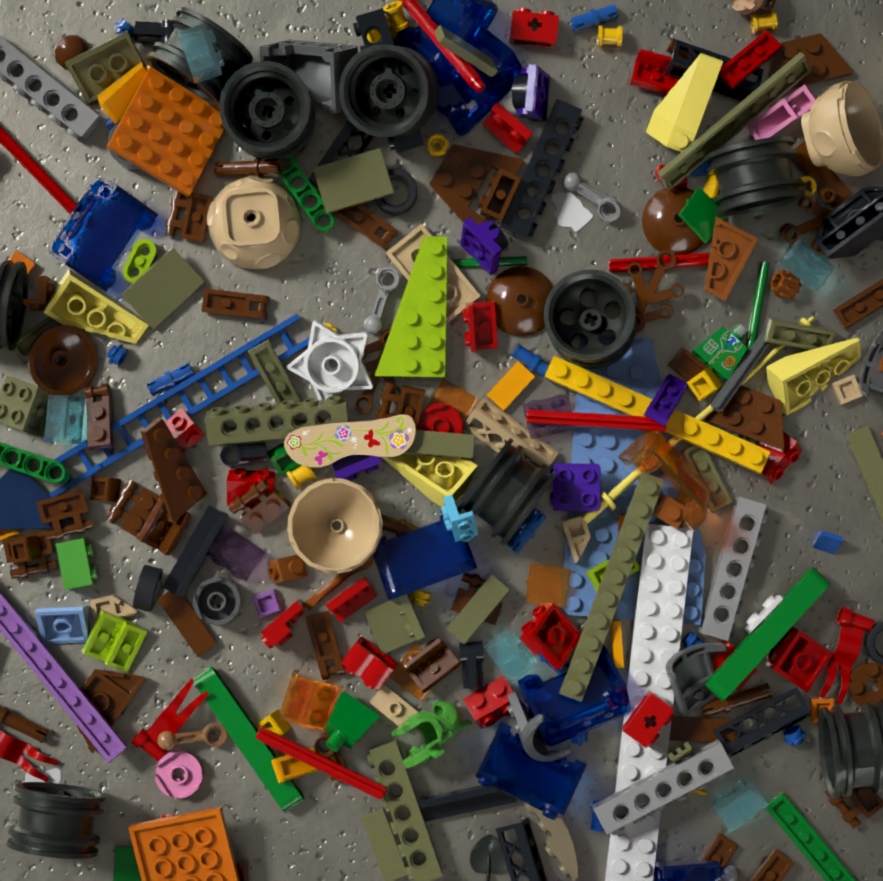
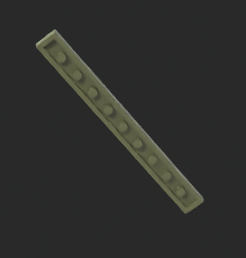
[559,471,665,702]

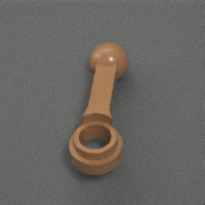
[157,722,227,750]

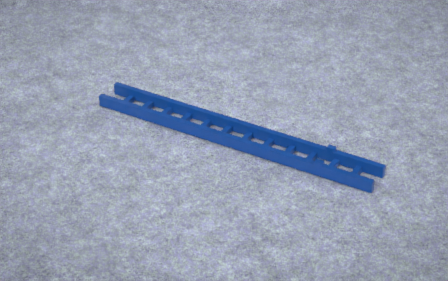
[35,314,310,497]

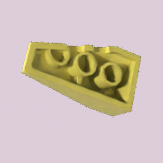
[646,53,723,152]
[43,268,149,344]
[766,338,861,416]
[382,454,478,507]

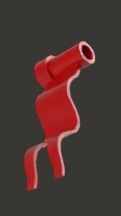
[819,607,874,704]
[131,679,209,762]
[0,730,59,782]

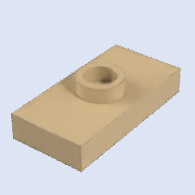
[369,684,419,726]

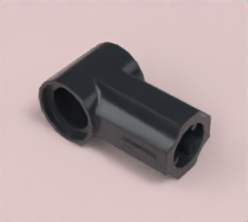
[134,20,174,44]
[220,442,267,467]
[459,641,484,689]

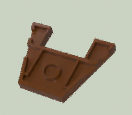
[429,144,524,225]

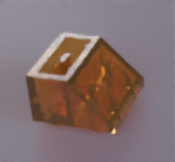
[278,671,339,731]

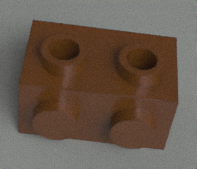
[478,168,521,224]

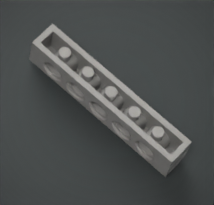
[0,36,102,141]
[698,497,768,641]
[592,740,734,835]

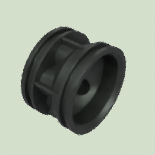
[544,270,637,369]

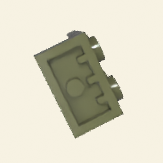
[0,376,56,437]
[364,593,425,653]

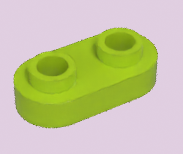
[123,239,157,284]

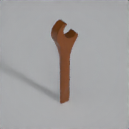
[303,554,374,610]

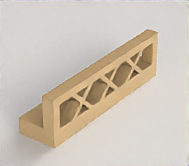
[464,397,559,470]

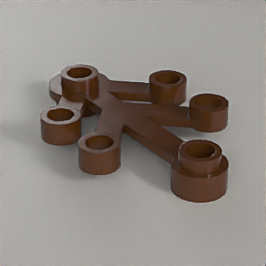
[779,187,853,254]
[623,250,684,333]
[354,329,407,414]

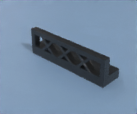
[664,40,764,101]
[308,114,377,188]
[162,505,230,599]
[713,687,811,758]
[420,778,517,822]
[496,817,548,881]

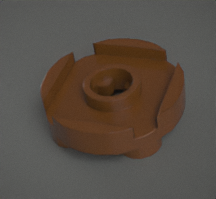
[848,662,883,706]

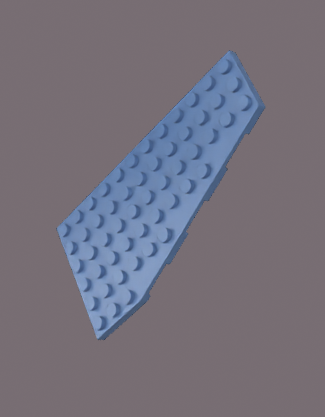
[560,335,706,625]

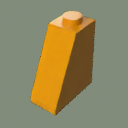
[97,62,151,124]

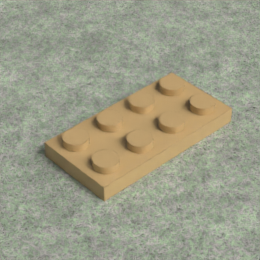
[386,224,481,324]

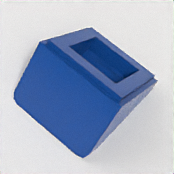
[813,531,844,554]

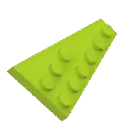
[375,236,447,378]

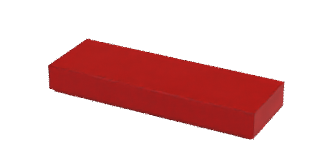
[719,30,783,89]

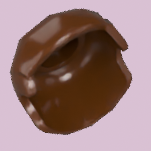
[54,35,89,70]

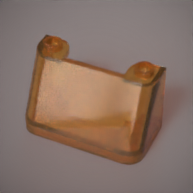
[618,431,711,531]

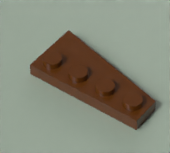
[141,418,207,522]

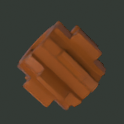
[770,270,802,299]

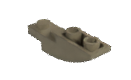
[524,791,578,881]

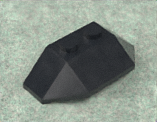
[815,186,883,259]

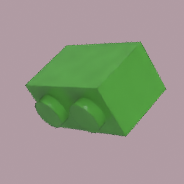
[56,538,98,590]

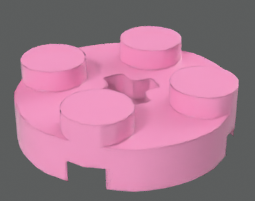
[155,750,203,798]

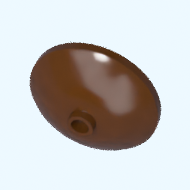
[642,187,704,255]
[486,266,553,336]
[28,325,97,396]

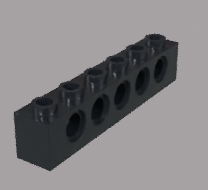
[353,8,424,154]
[500,99,584,241]

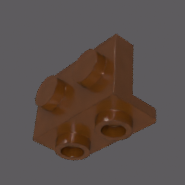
[137,497,191,556]
[403,637,461,693]

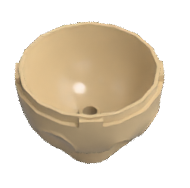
[801,80,883,176]
[207,175,301,270]
[287,478,383,574]

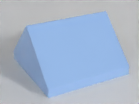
[35,606,90,644]

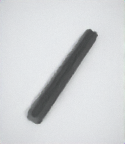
[711,317,781,413]

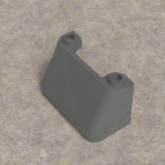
[259,40,358,113]

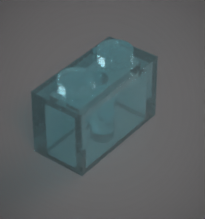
[177,23,224,84]
[779,239,835,291]
[44,395,85,444]
[483,629,534,685]
[711,779,769,833]

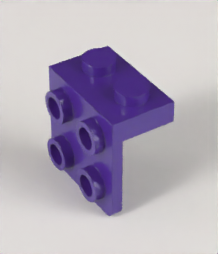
[332,455,382,481]
[550,463,601,511]

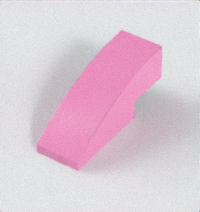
[746,84,816,140]

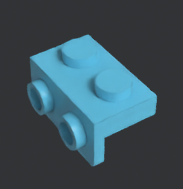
[441,495,478,542]

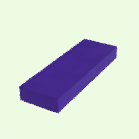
[644,374,688,426]

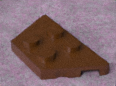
[767,33,853,90]
[703,386,785,452]
[77,669,147,753]

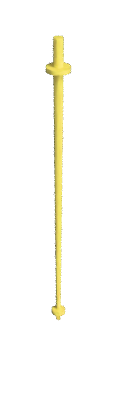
[581,316,815,524]

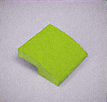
[82,610,147,673]

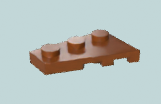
[704,217,758,302]

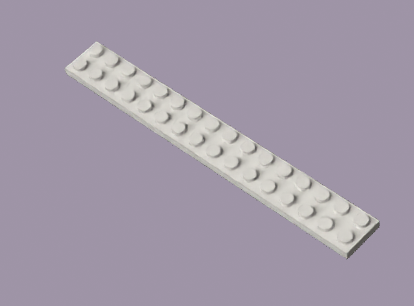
[604,524,693,881]

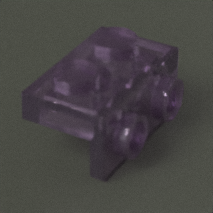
[523,394,576,439]
[208,526,266,581]

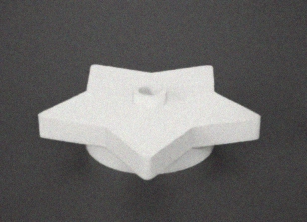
[287,320,374,400]

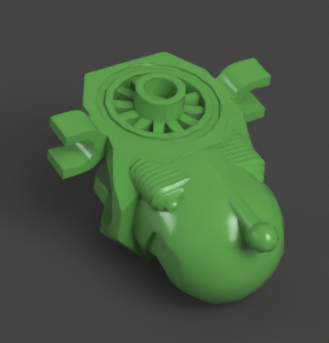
[391,700,472,769]

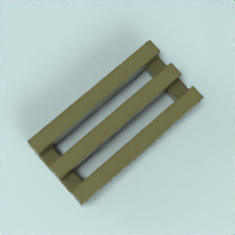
[667,742,692,763]

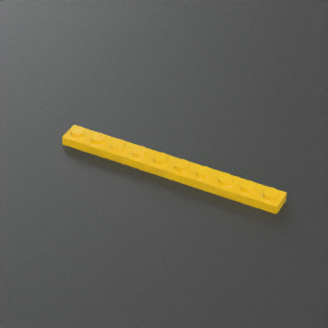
[544,356,770,474]

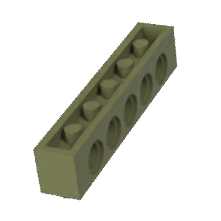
[205,396,349,446]
[367,739,443,881]

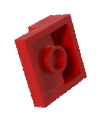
[261,599,306,649]
[520,602,581,670]
[765,626,833,693]

